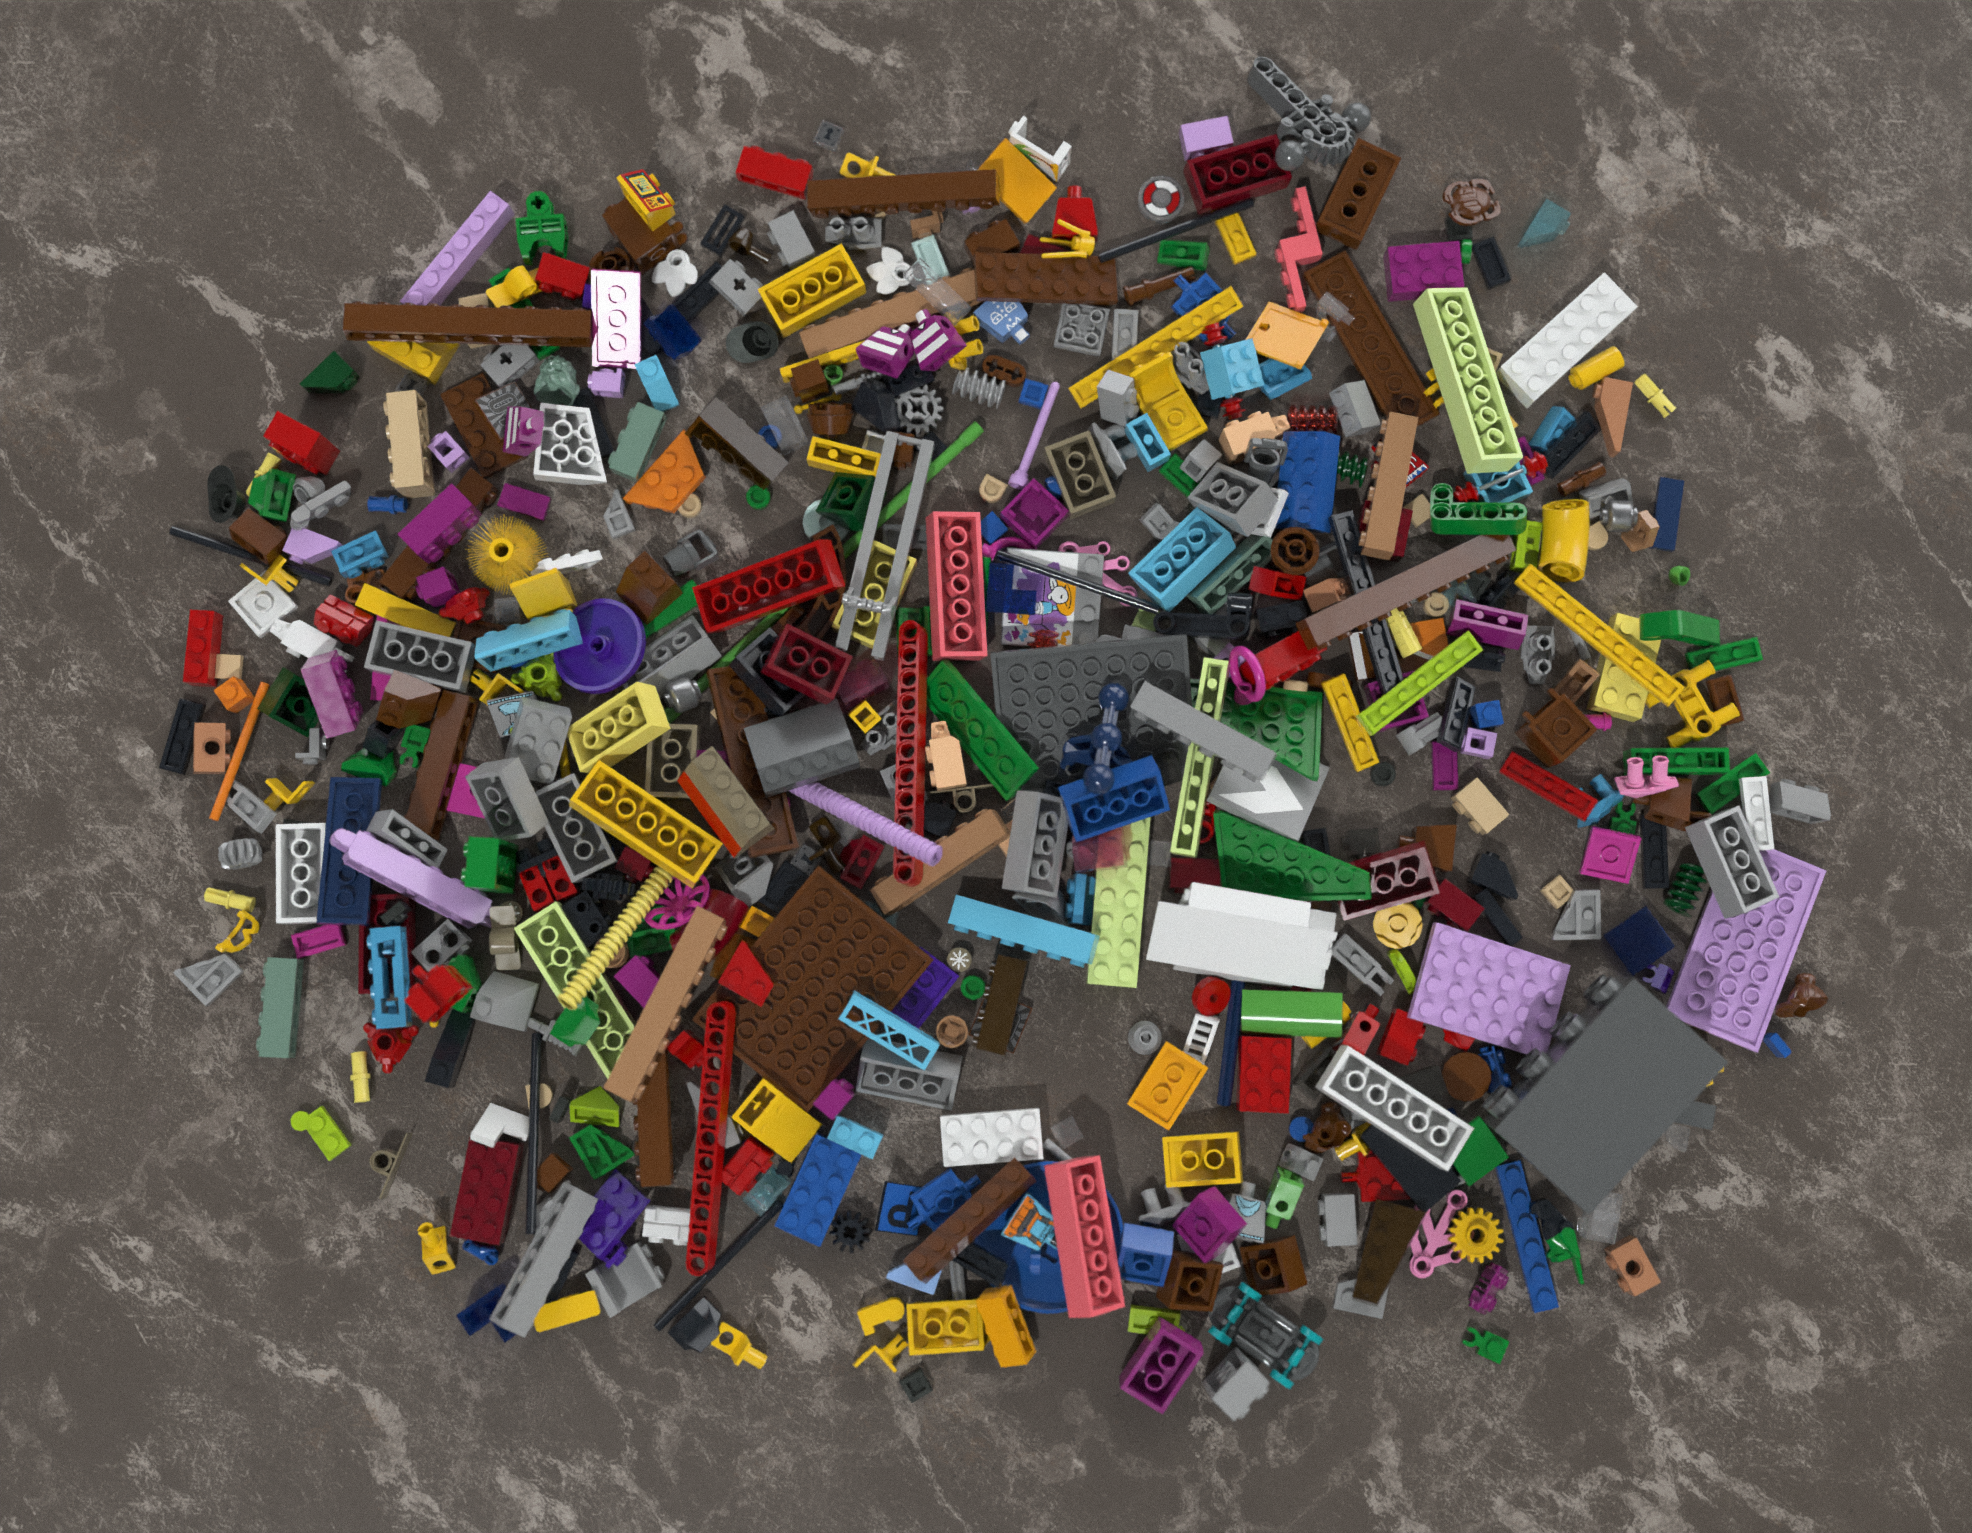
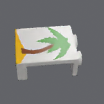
[1009,116,1072,182]

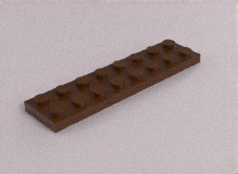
[1303,251,1440,427]
[706,666,799,858]

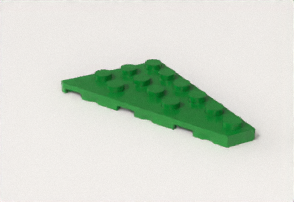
[1190,678,1322,781]
[1213,810,1372,901]

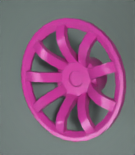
[644,874,710,930]

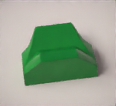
[248,468,296,522]
[341,748,397,787]
[550,997,601,1048]

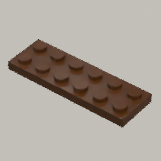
[973,252,1118,305]

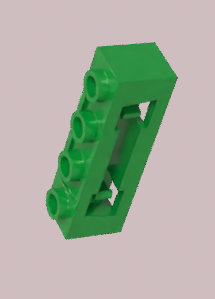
[1623,748,1730,776]

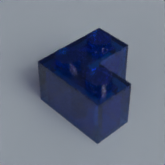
[986,563,1037,616]
[456,1283,517,1343]

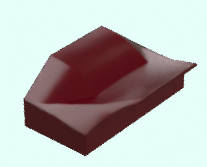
[840,835,885,890]

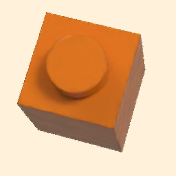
[213,676,255,713]

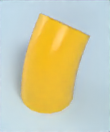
[1538,499,1590,583]

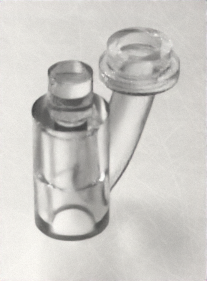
[1317,292,1354,343]

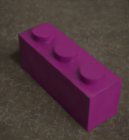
[1447,599,1528,650]
[813,1078,855,1120]

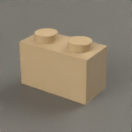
[1451,777,1509,835]

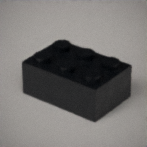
[729,628,805,718]

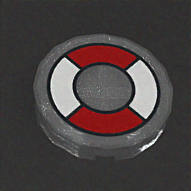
[1137,175,1185,224]

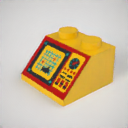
[616,169,676,231]

